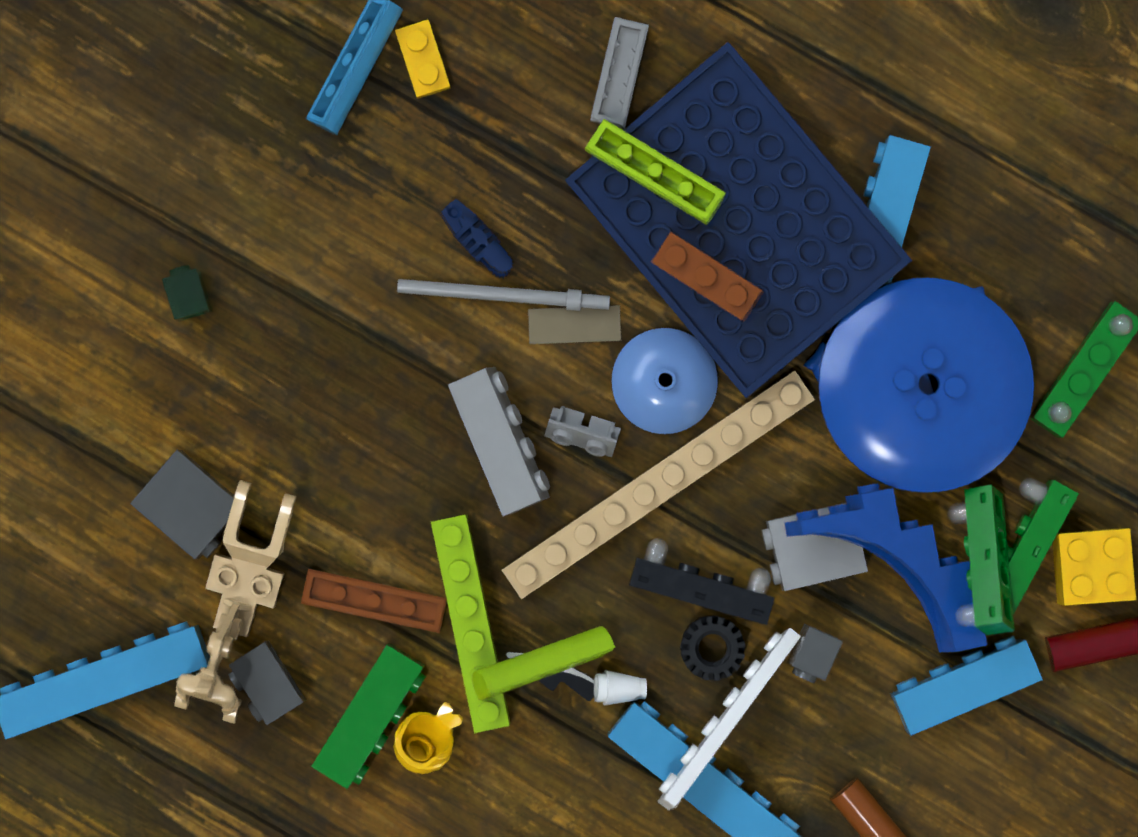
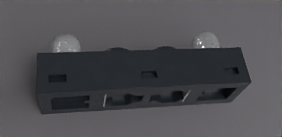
[629,538,775,625]

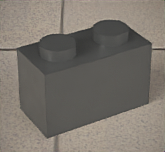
[787,624,843,683]
[228,640,306,725]

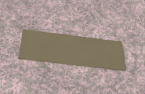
[528,305,621,344]

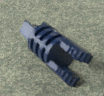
[440,199,514,279]

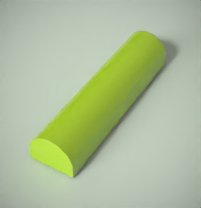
[585,119,726,225]
[472,626,615,701]

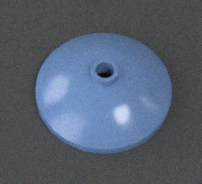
[612,328,718,434]

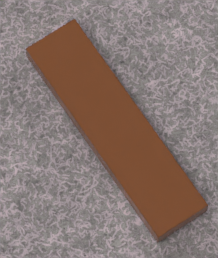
[301,569,447,633]

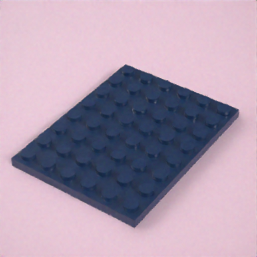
[565,42,912,398]

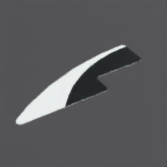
[506,652,594,701]

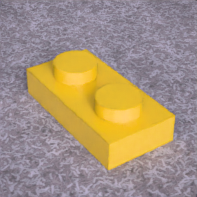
[395,19,451,99]

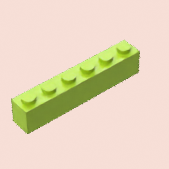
[431,514,511,733]

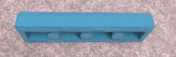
[306,0,403,135]

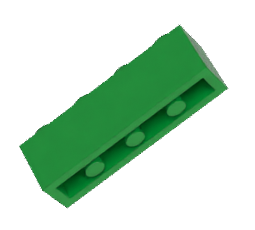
[311,643,426,789]

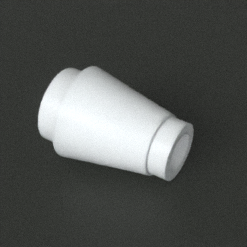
[594,670,647,706]

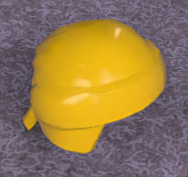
[393,702,463,774]

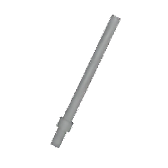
[397,279,610,311]

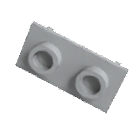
[545,406,621,457]

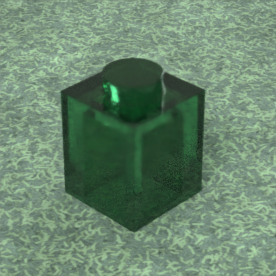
[162,265,213,322]

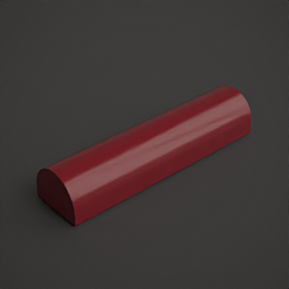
[1045,617,1138,672]

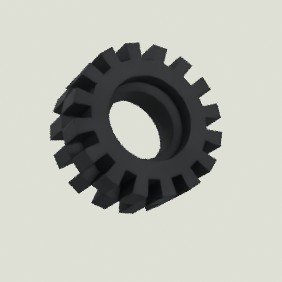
[680,615,745,681]

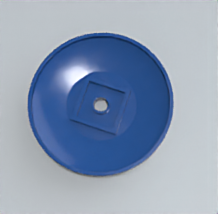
[818,278,1034,493]

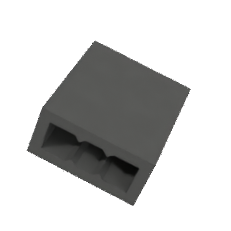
[130,449,245,560]

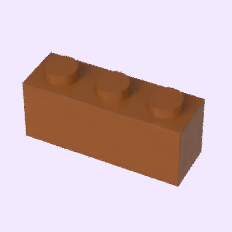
[651,232,764,322]

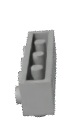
[448,367,550,516]

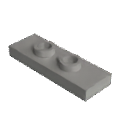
[590,17,649,129]

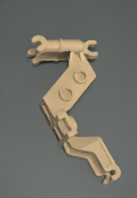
[174,480,296,724]

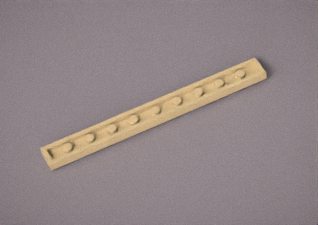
[502,371,815,599]

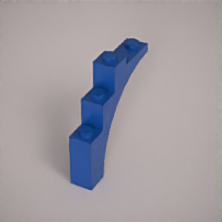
[784,483,987,653]

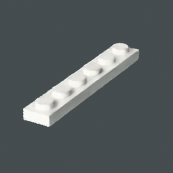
[657,628,801,810]

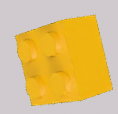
[1052,528,1136,606]

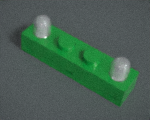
[1030,301,1138,438]
[1008,478,1079,615]
[947,485,1015,635]

